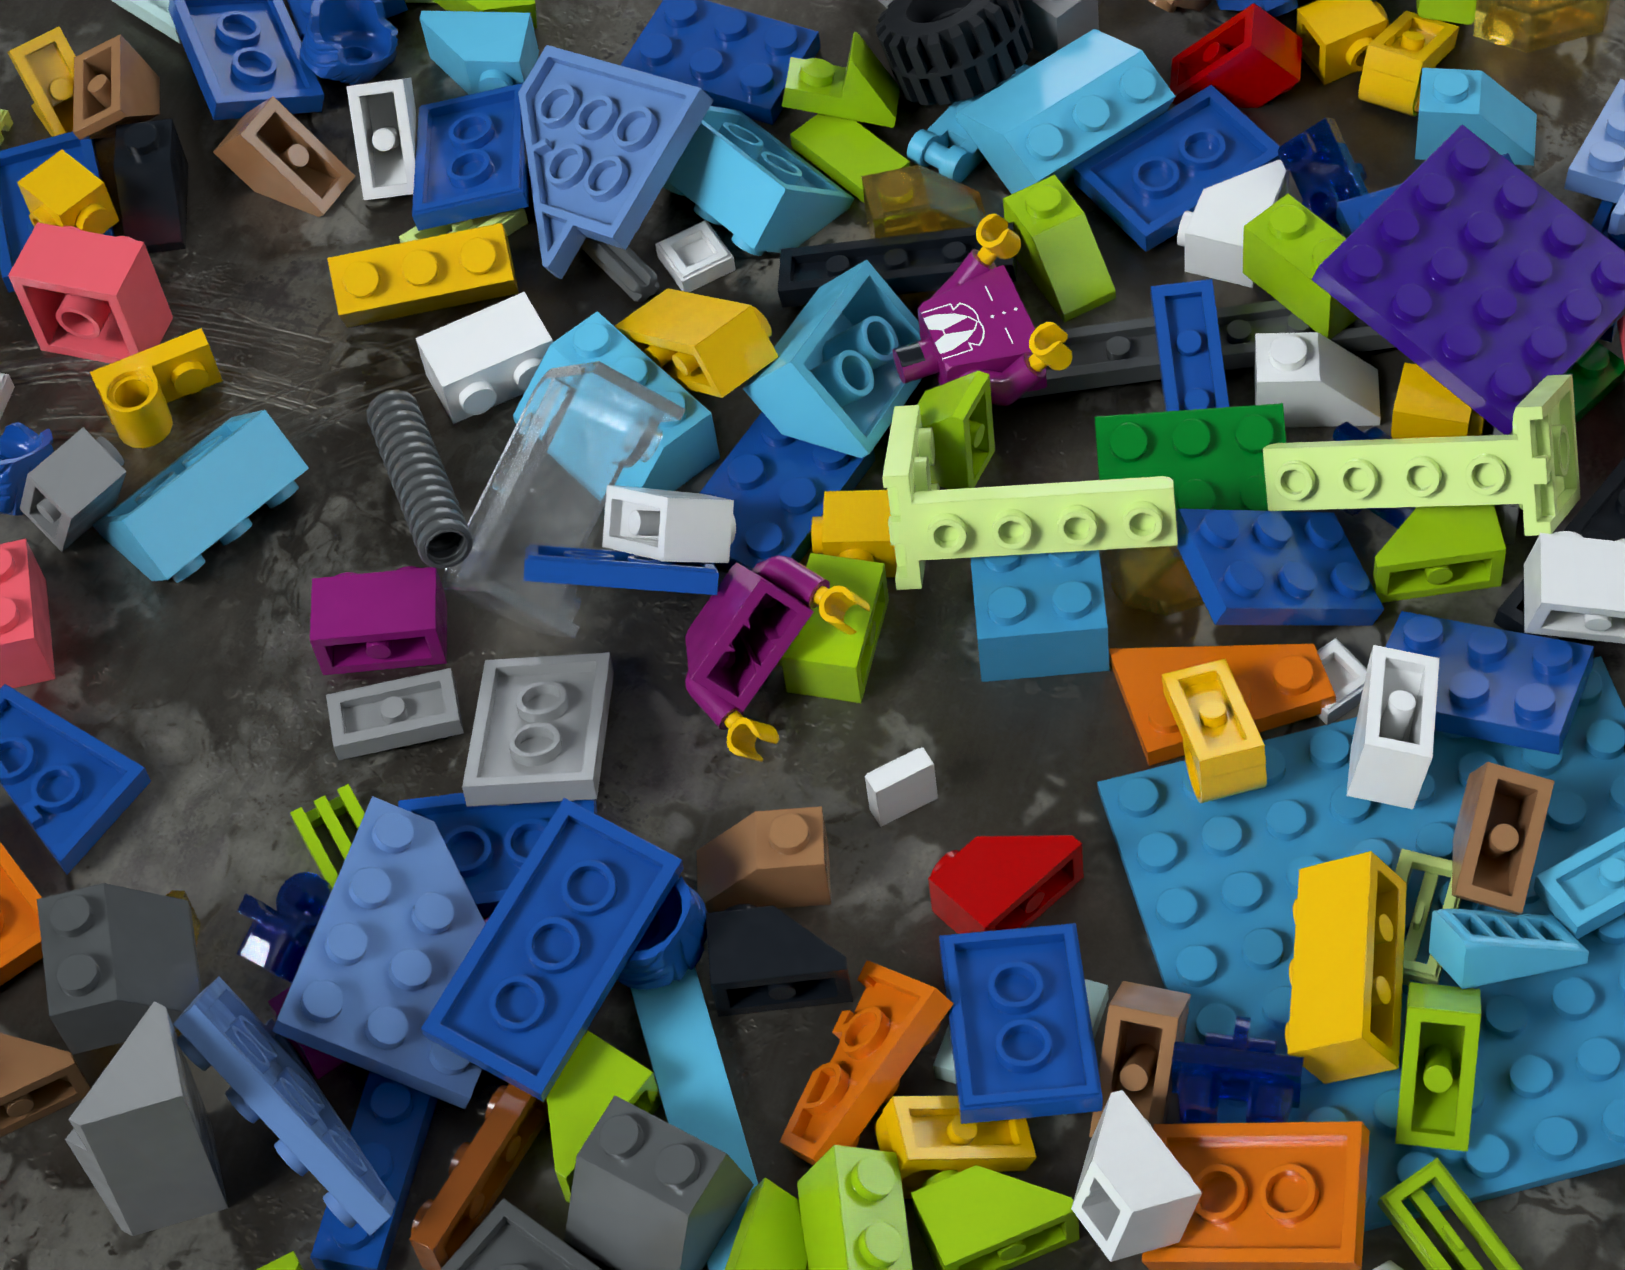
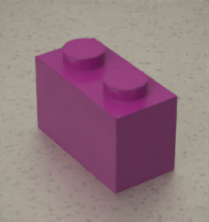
[310,566,447,675]

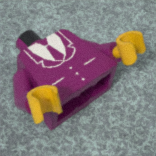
[893,214,1073,406]
[685,555,870,762]

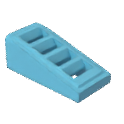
[1428,909,1589,989]

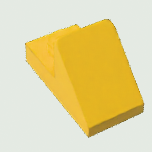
[7,26,76,137]

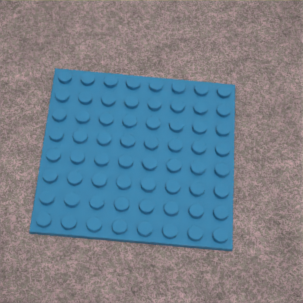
[1097,656,1625,1232]

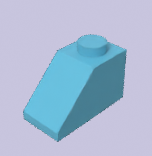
[420,11,539,95]
[1415,68,1537,166]

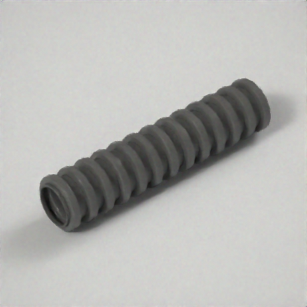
[367,390,473,569]

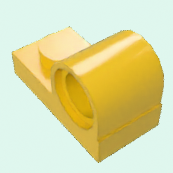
[1358,11,1459,117]
[90,328,223,449]
[1162,659,1267,803]
[874,1096,1037,1199]

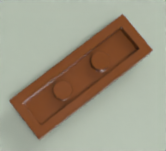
[409,1083,549,1270]

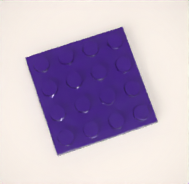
[1312,125,1625,435]

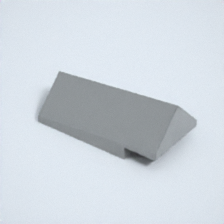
[65,1001,228,1236]

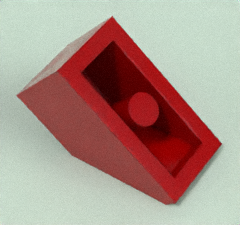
[1170,3,1302,108]
[928,835,1084,934]

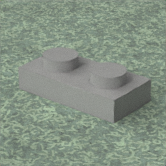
[326,668,464,760]

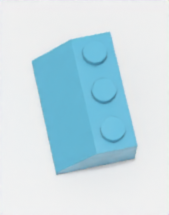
[955,29,1176,194]
[663,106,855,256]
[743,260,922,458]
[513,311,720,506]
[93,410,309,583]

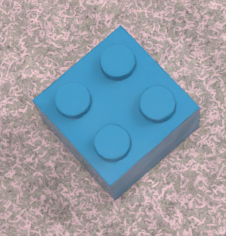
[970,550,1109,682]

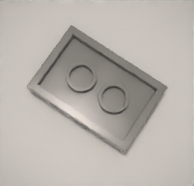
[462,652,614,807]

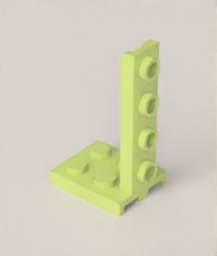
[1263,374,1581,536]
[882,405,1178,590]

